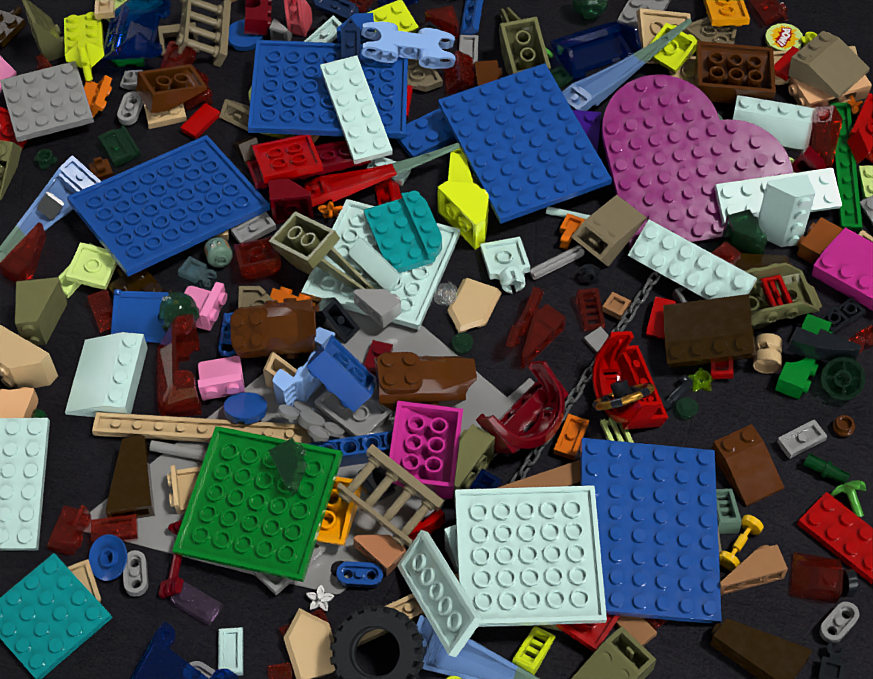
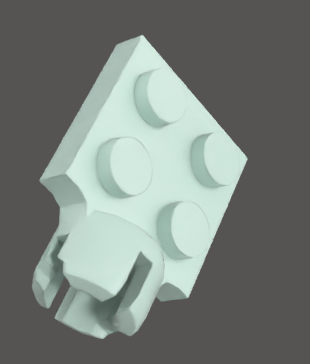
[480,237,530,293]

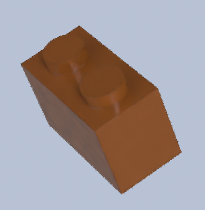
[797,217,843,265]

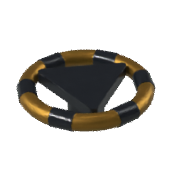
[592,379,655,411]

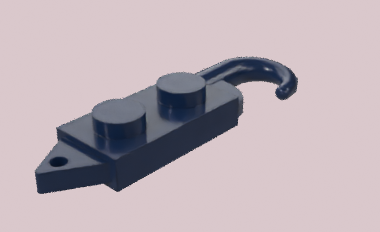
[311,0,372,21]
[341,17,361,62]

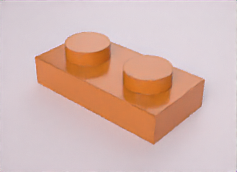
[553,414,589,460]

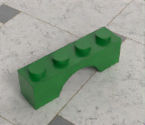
[775,314,833,400]

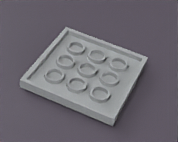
[0,61,94,142]

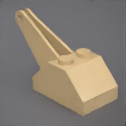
[0,325,58,389]

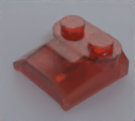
[234,236,282,280]

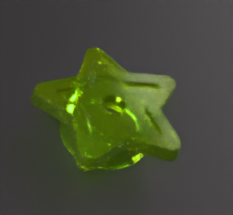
[688,368,715,392]

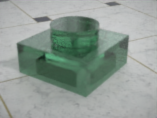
[550,65,573,88]

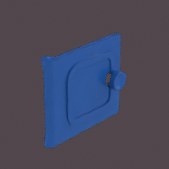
[111,289,173,343]

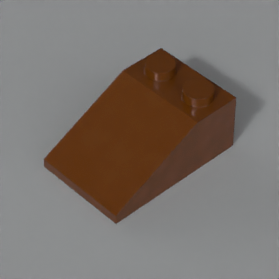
[136,64,207,113]
[711,424,785,507]

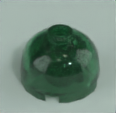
[572,0,609,19]
[159,291,199,334]
[821,356,866,401]

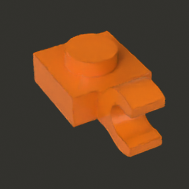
[560,213,586,250]

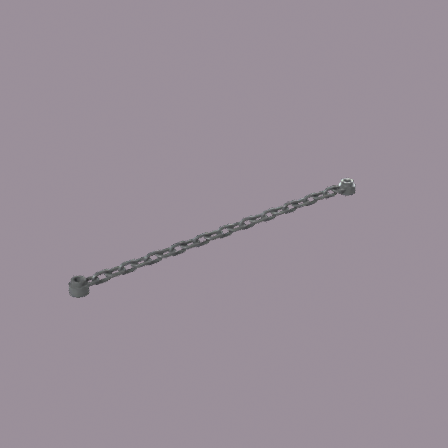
[510,271,662,483]

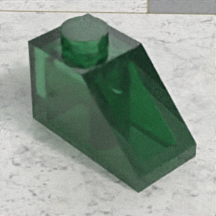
[268,438,307,496]

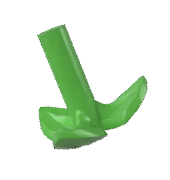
[830,480,866,517]

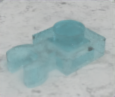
[178,256,217,287]

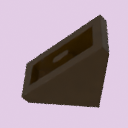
[233,137,259,173]

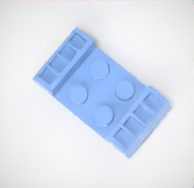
[272,327,335,406]

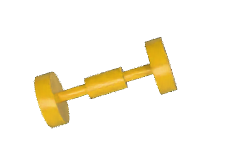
[719,515,764,571]

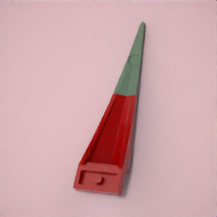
[304,143,461,207]

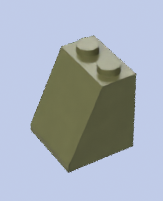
[15,277,67,346]

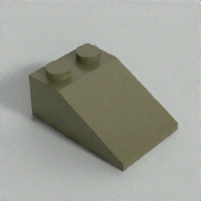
[22,0,65,63]
[454,424,495,507]

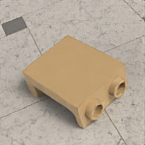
[167,465,201,514]

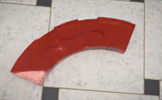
[505,287,544,348]

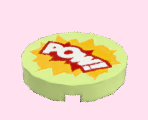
[765,23,803,51]

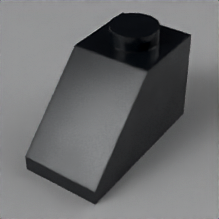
[313,297,360,343]

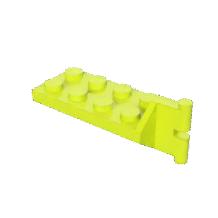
[64,12,105,81]

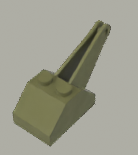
[499,7,551,75]
[269,211,375,290]

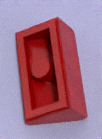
[375,178,401,205]

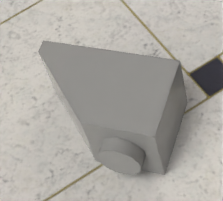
[353,289,402,328]

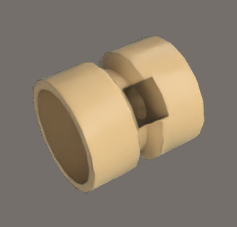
[753,333,782,374]

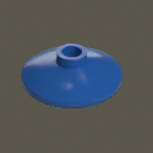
[89,534,127,581]

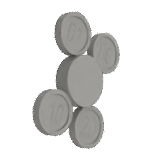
[277,401,345,442]

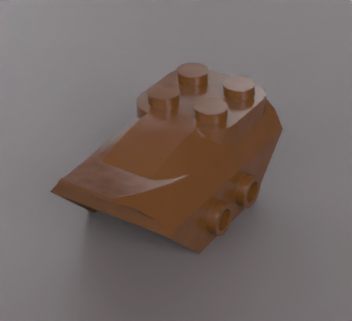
[230,298,316,359]
[374,352,477,412]

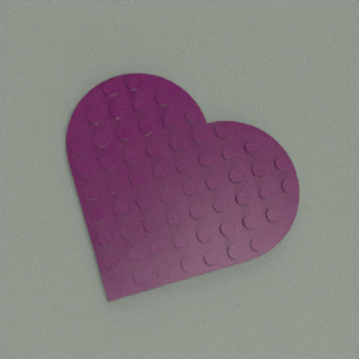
[601,75,793,251]

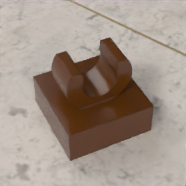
[89,157,114,181]

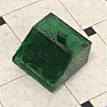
[721,209,767,254]

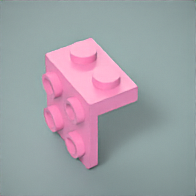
[173,282,227,331]
[198,356,245,401]

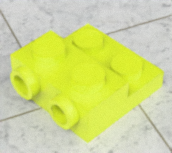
[650,22,697,73]

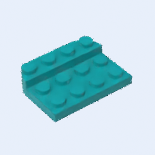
[363,191,442,273]

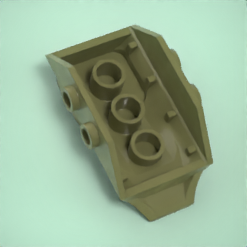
[745,263,822,330]

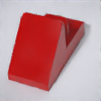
[847,128,873,164]

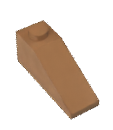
[719,545,788,595]

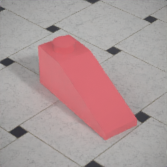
[284,0,313,37]

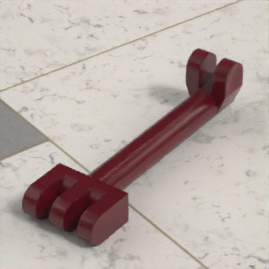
[159,520,184,598]

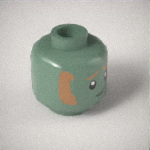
[204,237,233,268]

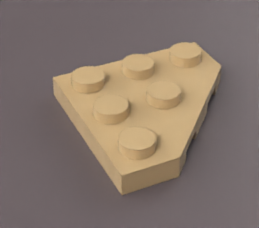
[636,8,691,65]

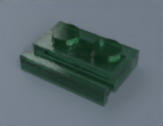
[98,125,141,167]

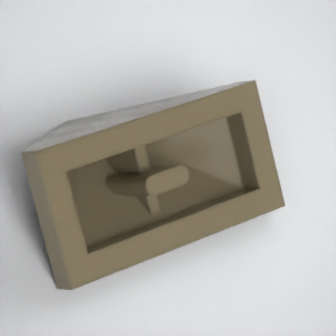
[219,99,250,131]

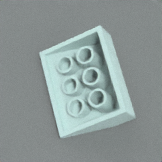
[65,332,148,417]

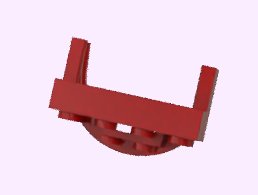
[592,331,668,430]

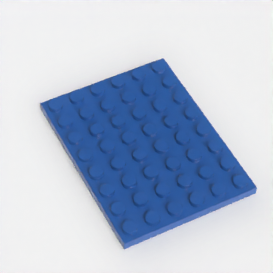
[248,40,408,139]
[438,63,612,224]
[67,135,270,276]
[580,438,722,624]

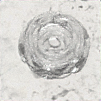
[434,282,458,305]

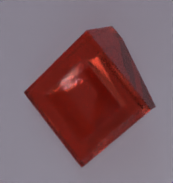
[268,662,293,679]

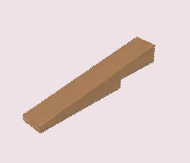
[498,460,580,488]

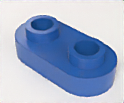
[336,561,383,588]

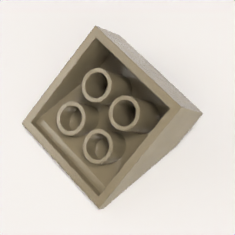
[788,31,870,99]

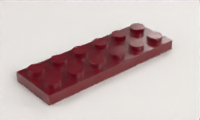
[247,140,371,189]

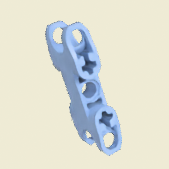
[361,21,455,69]

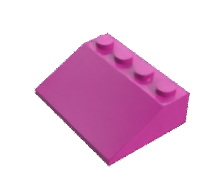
[812,227,873,310]
[389,401,463,499]

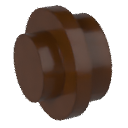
[832,415,855,437]

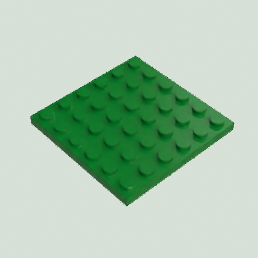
[172,426,343,582]

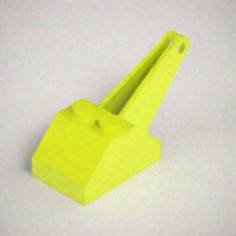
[438,148,489,250]

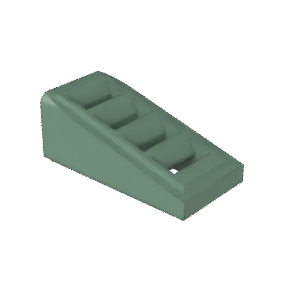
[716,489,742,534]

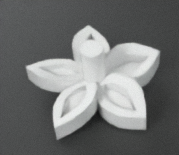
[306,585,334,612]

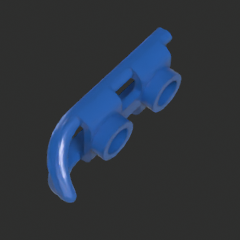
[218,313,236,357]

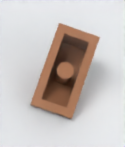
[353,535,406,577]

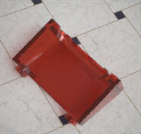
[157,314,202,417]

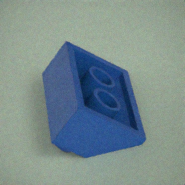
[306,335,377,412]

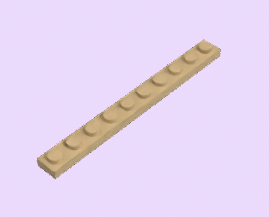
[92,412,312,444]

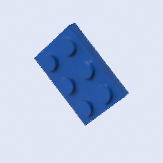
[395,108,456,158]

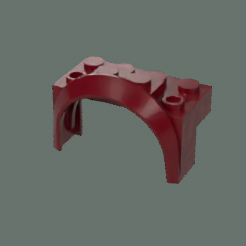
[476,361,569,454]

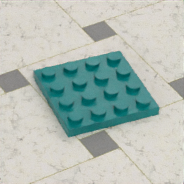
[0,553,113,679]

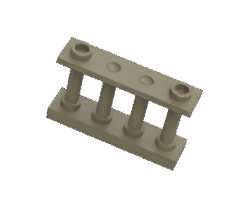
[176,0,231,67]
[337,444,444,547]

